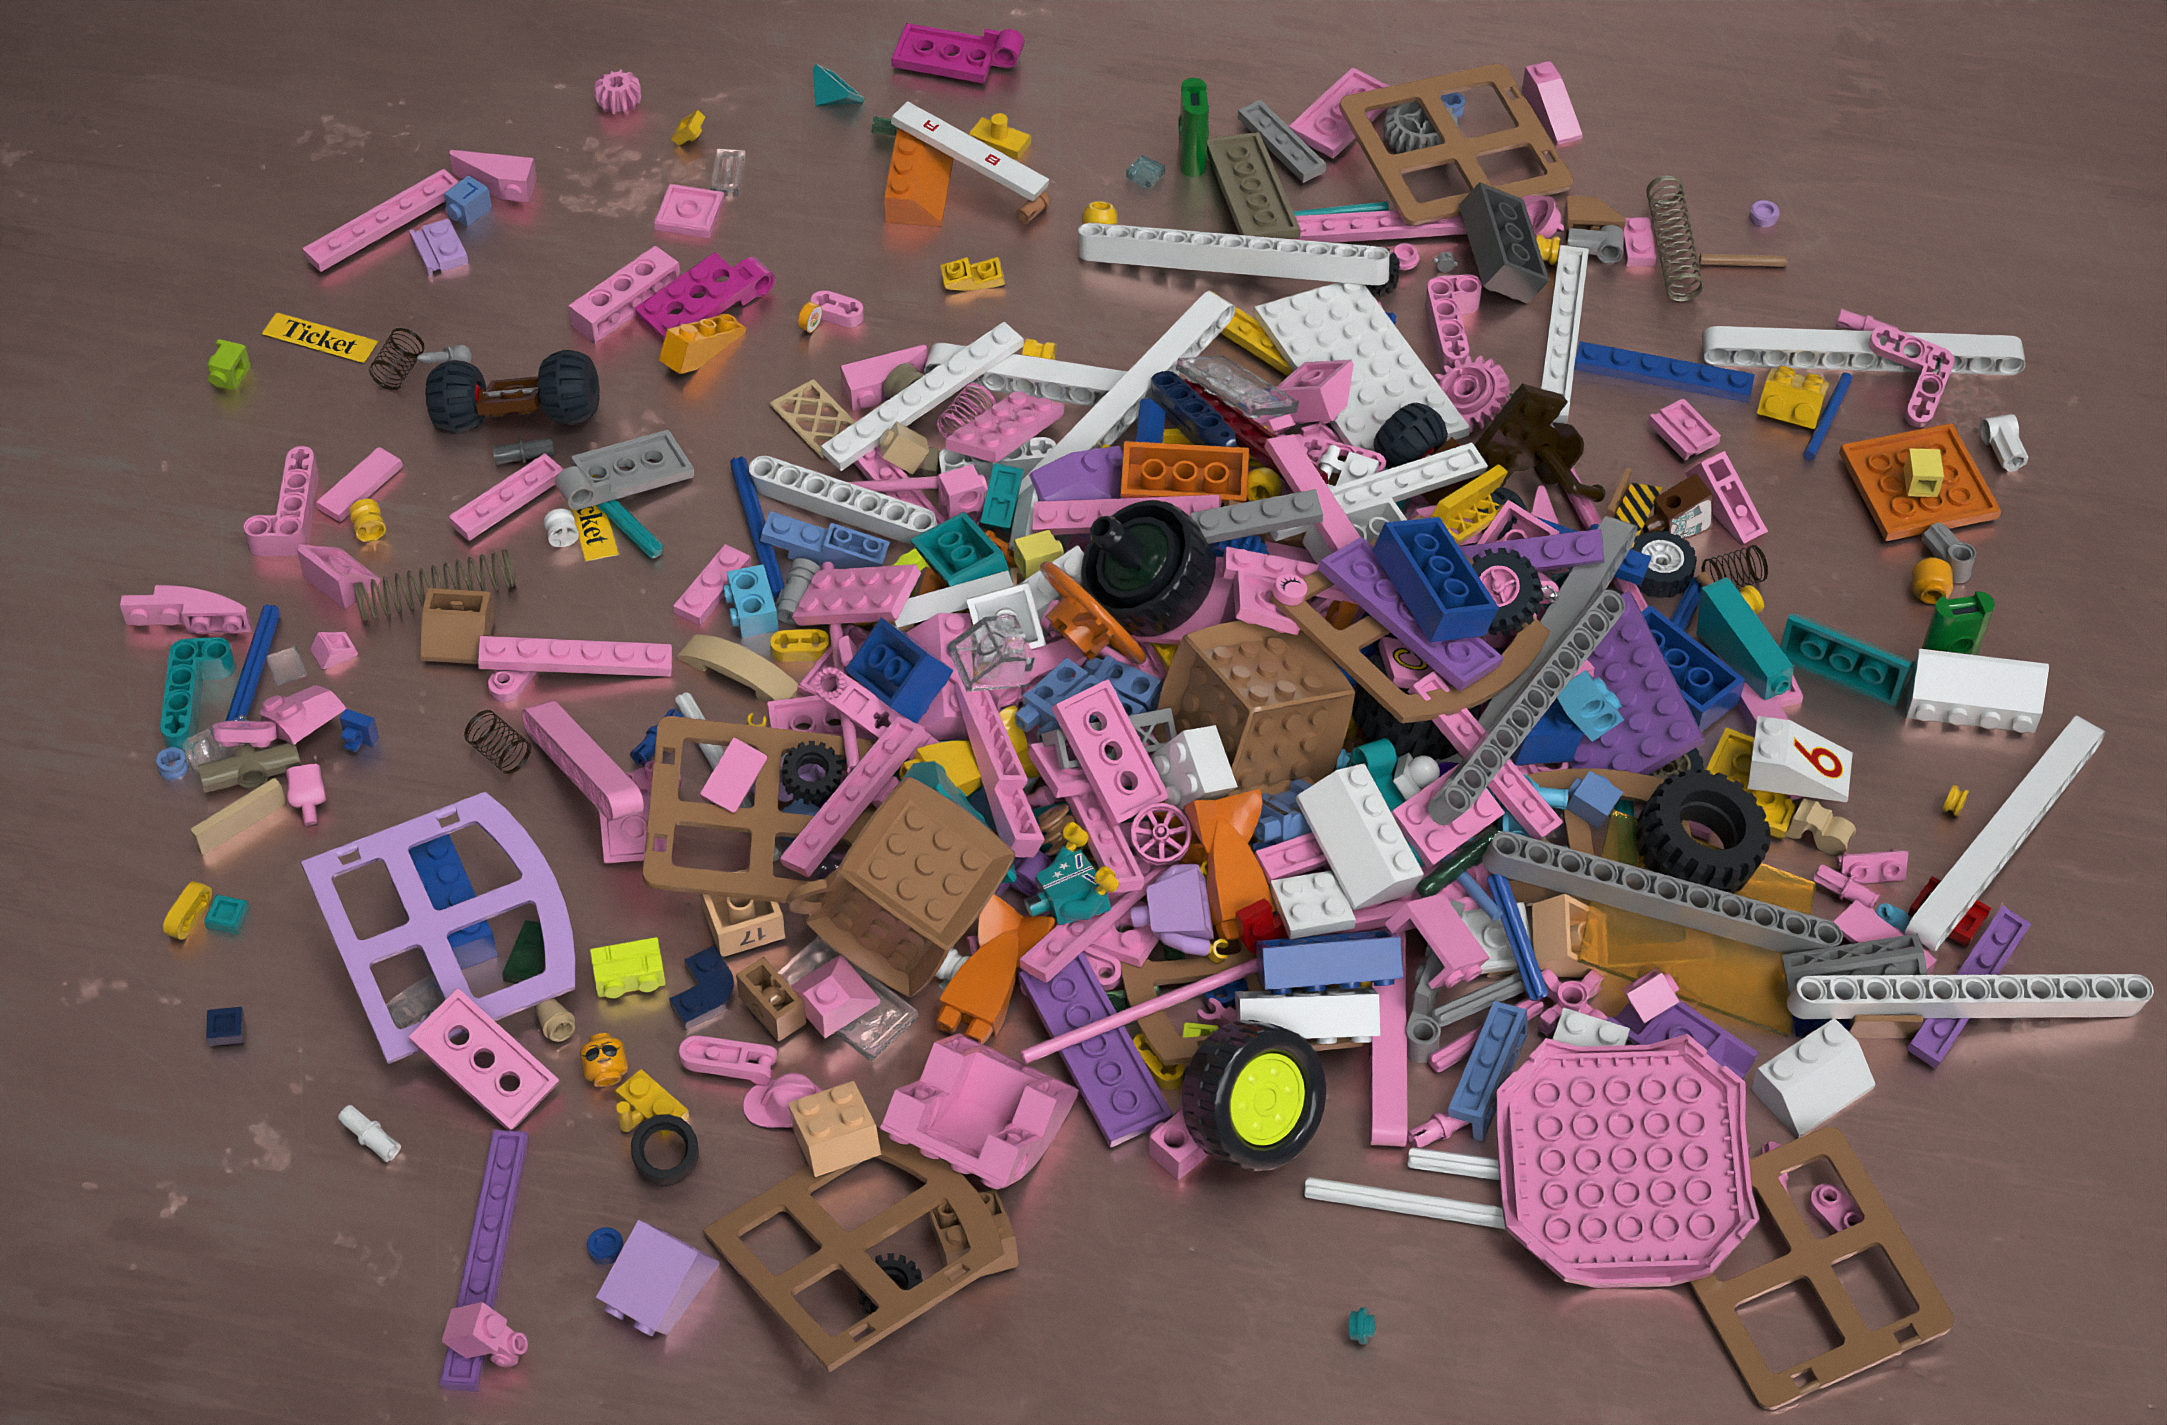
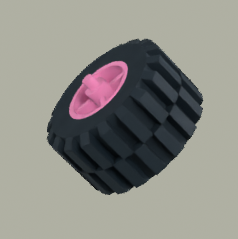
[1472,548,1543,636]

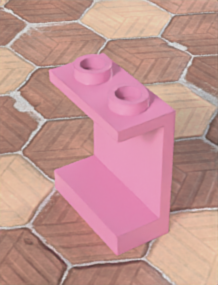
[1385,893,1490,989]

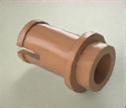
[1016,191,1051,224]

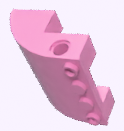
[880,1033,1080,1189]

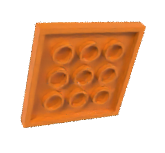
[1839,423,2001,541]

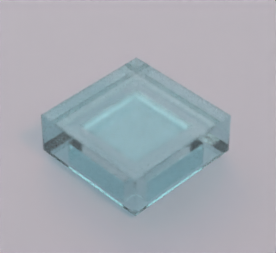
[1126,155,1165,189]

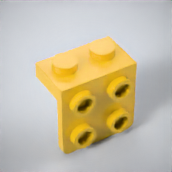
[1757,366,1830,429]

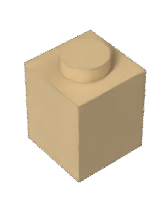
[879,421,929,475]

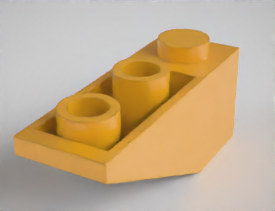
[659,314,746,374]

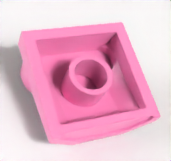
[260,685,346,745]

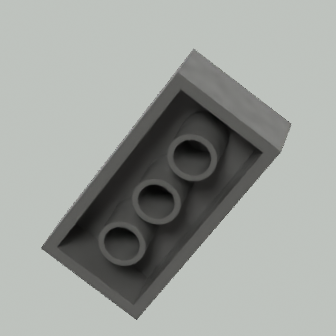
[1459,182,1549,303]

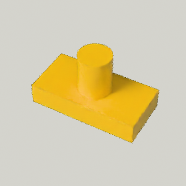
[968,113,1031,160]

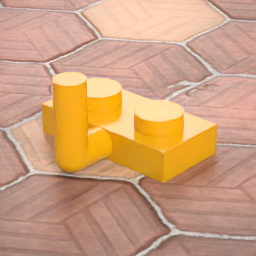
[615,1069,689,1139]

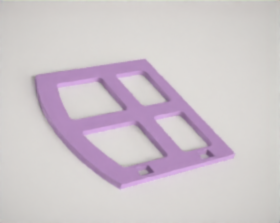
[301,792,575,1064]

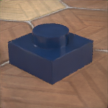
[206,1007,244,1046]

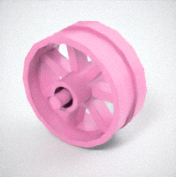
[1131,803,1191,867]

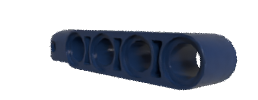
[1151,371,1237,447]

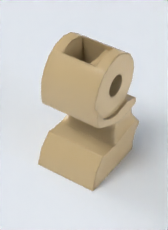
[1785,798,1856,855]

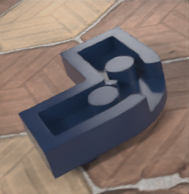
[669,945,734,1030]

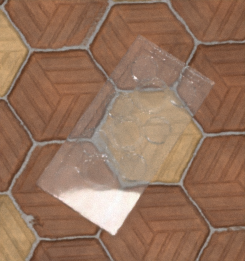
[1176,355,1299,419]
[778,936,918,1062]

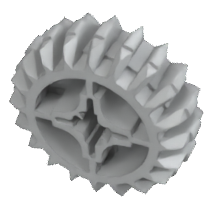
[1383,101,1459,154]

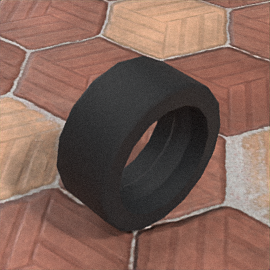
[631,1114,699,1185]

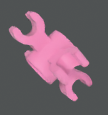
[1538,968,1608,1037]

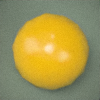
[1082,201,1118,225]
[1247,467,1282,501]

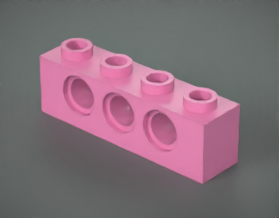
[569,246,680,344]

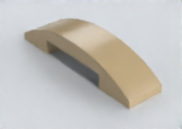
[677,635,799,703]

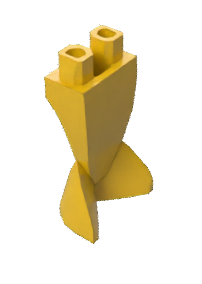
[899,705,1041,797]

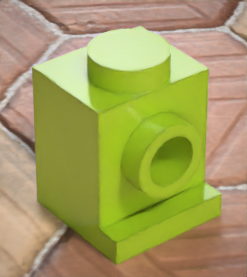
[208,339,251,391]

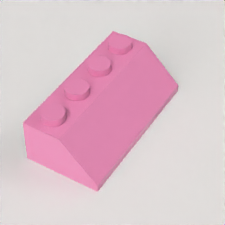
[905,613,975,740]

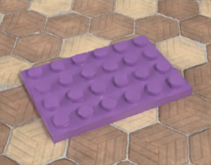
[1569,591,1706,775]

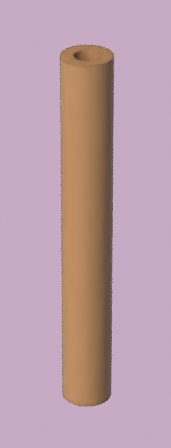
[1699,253,1787,267]

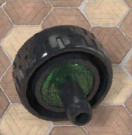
[1081,500,1216,637]

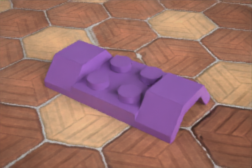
[1606,999,1759,1080]

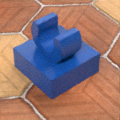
[340,709,379,753]

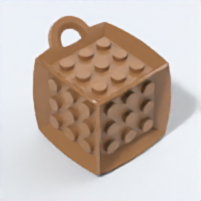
[1154,620,1355,798]
[787,777,1016,997]

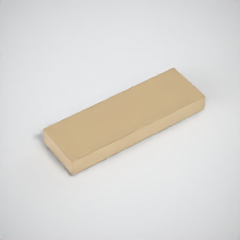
[190,778,286,856]

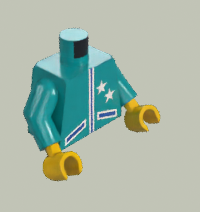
[1024,822,1119,925]

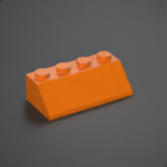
[884,128,954,227]
[1121,441,1249,503]

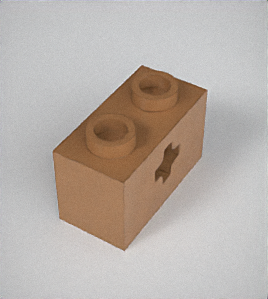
[736,957,806,1042]

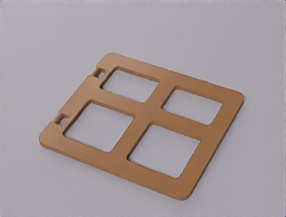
[1339,64,1574,226]
[642,716,877,903]
[1689,1127,1954,1410]

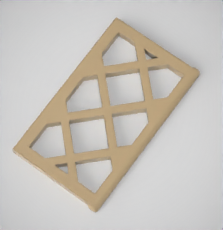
[770,379,855,459]

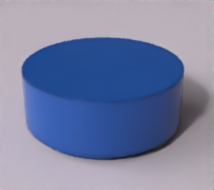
[587,1227,624,1265]

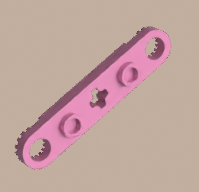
[814,667,940,761]

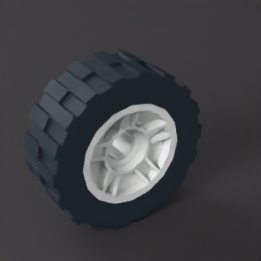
[1632,531,1697,598]

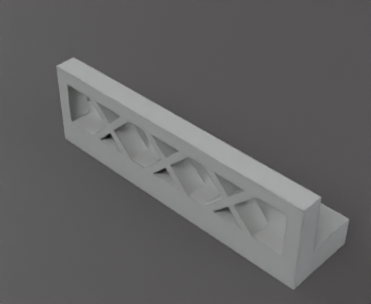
[1042,708,1177,770]
[1781,933,1927,1000]

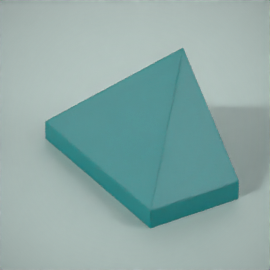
[813,64,865,106]

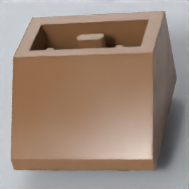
[421,588,495,664]
[928,1189,1019,1282]

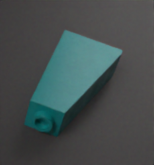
[1696,577,1794,701]

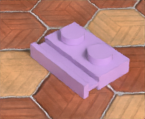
[409,218,469,275]

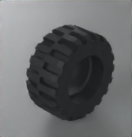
[1352,650,1481,761]
[1635,770,1771,894]

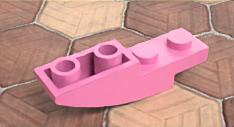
[120,585,252,634]

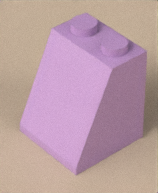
[596,1219,720,1336]

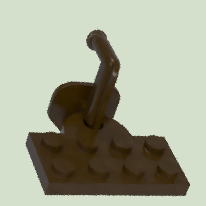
[1474,383,1606,502]

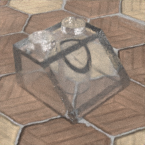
[947,615,1035,692]

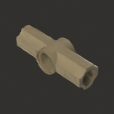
[198,742,301,793]

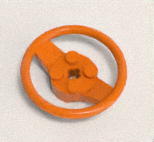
[1040,561,1146,665]

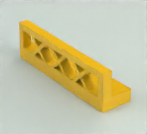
[1430,464,1509,546]

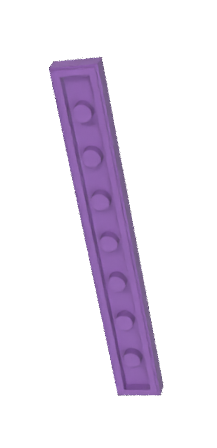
[440,1129,529,1392]

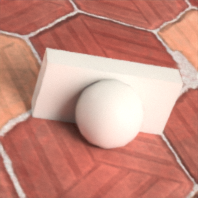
[1393,753,1440,801]

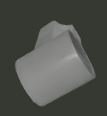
[1566,225,1624,263]
[1922,522,1976,583]

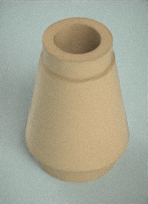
[534,998,575,1042]

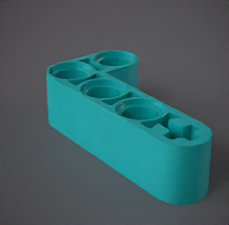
[160,637,236,756]
[1346,738,1426,867]

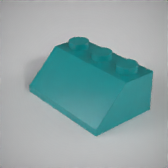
[910,511,1013,587]

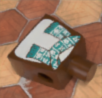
[1642,473,1713,540]

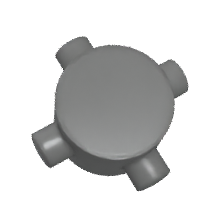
[1433,252,1458,272]

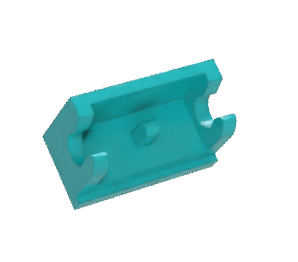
[980,463,1024,533]

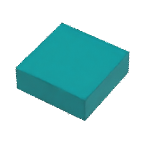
[204,894,250,934]

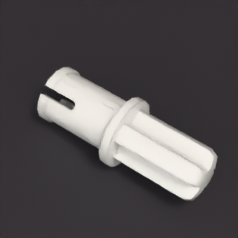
[338,1105,401,1162]

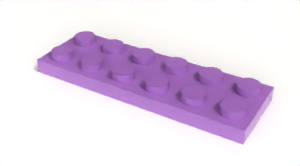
[1317,537,1504,691]
[1018,951,1173,1148]

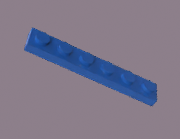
[1574,341,1755,403]

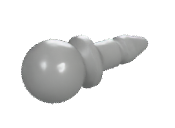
[417,344,472,364]

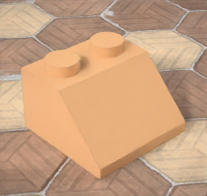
[1531,894,1608,978]

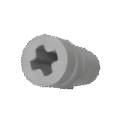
[776,558,821,625]

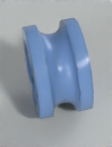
[1441,92,1465,118]
[156,747,189,780]

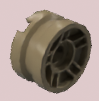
[883,363,924,399]

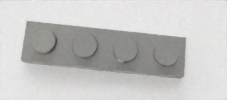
[1238,100,1326,183]
[1190,489,1323,544]

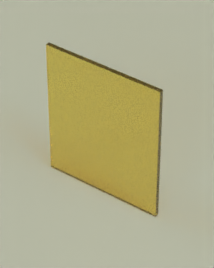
[1577,809,1816,1037]

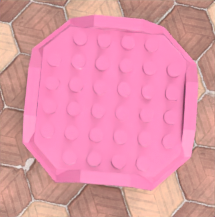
[1496,1034,1760,1288]

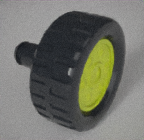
[1182,1020,1326,1171]

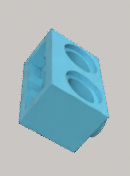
[723,564,779,638]
[1557,670,1624,742]

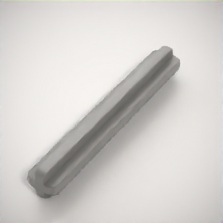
[1430,972,1526,1028]

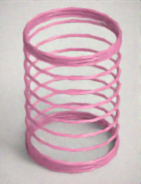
[937,383,996,438]

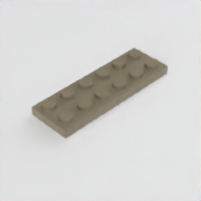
[1207,132,1301,239]

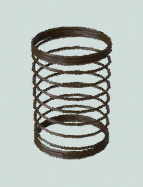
[369,328,425,390]
[1701,545,1768,589]
[464,710,532,774]

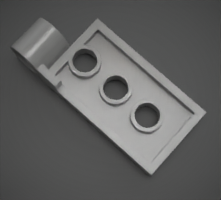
[555,429,694,510]
[1406,900,1465,1063]

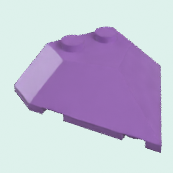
[1029,446,1124,543]

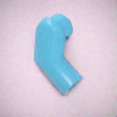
[1876,903,1910,935]

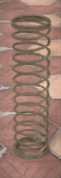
[1646,176,1704,301]
[353,548,517,622]

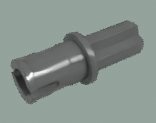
[493,438,555,465]

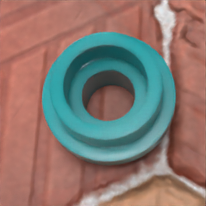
[1349,1307,1376,1344]

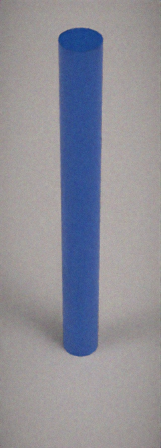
[1803,373,1853,460]

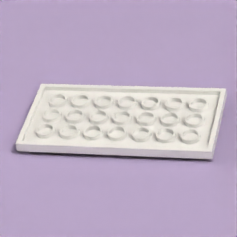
[1254,282,1470,452]

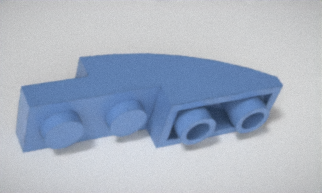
[760,511,890,569]

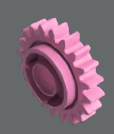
[1435,355,1511,433]

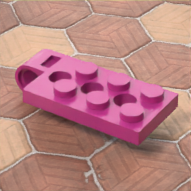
[891,23,1025,83]
[635,252,775,341]

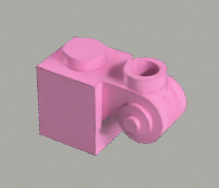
[441,1302,528,1367]

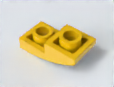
[940,257,1005,291]

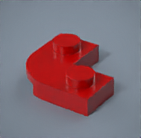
[1235,898,1289,955]

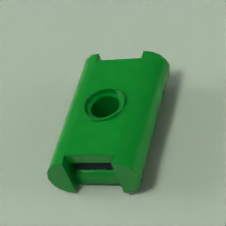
[1178,78,1209,177]
[1921,591,1995,655]

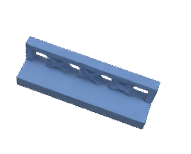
[1448,1001,1528,1141]

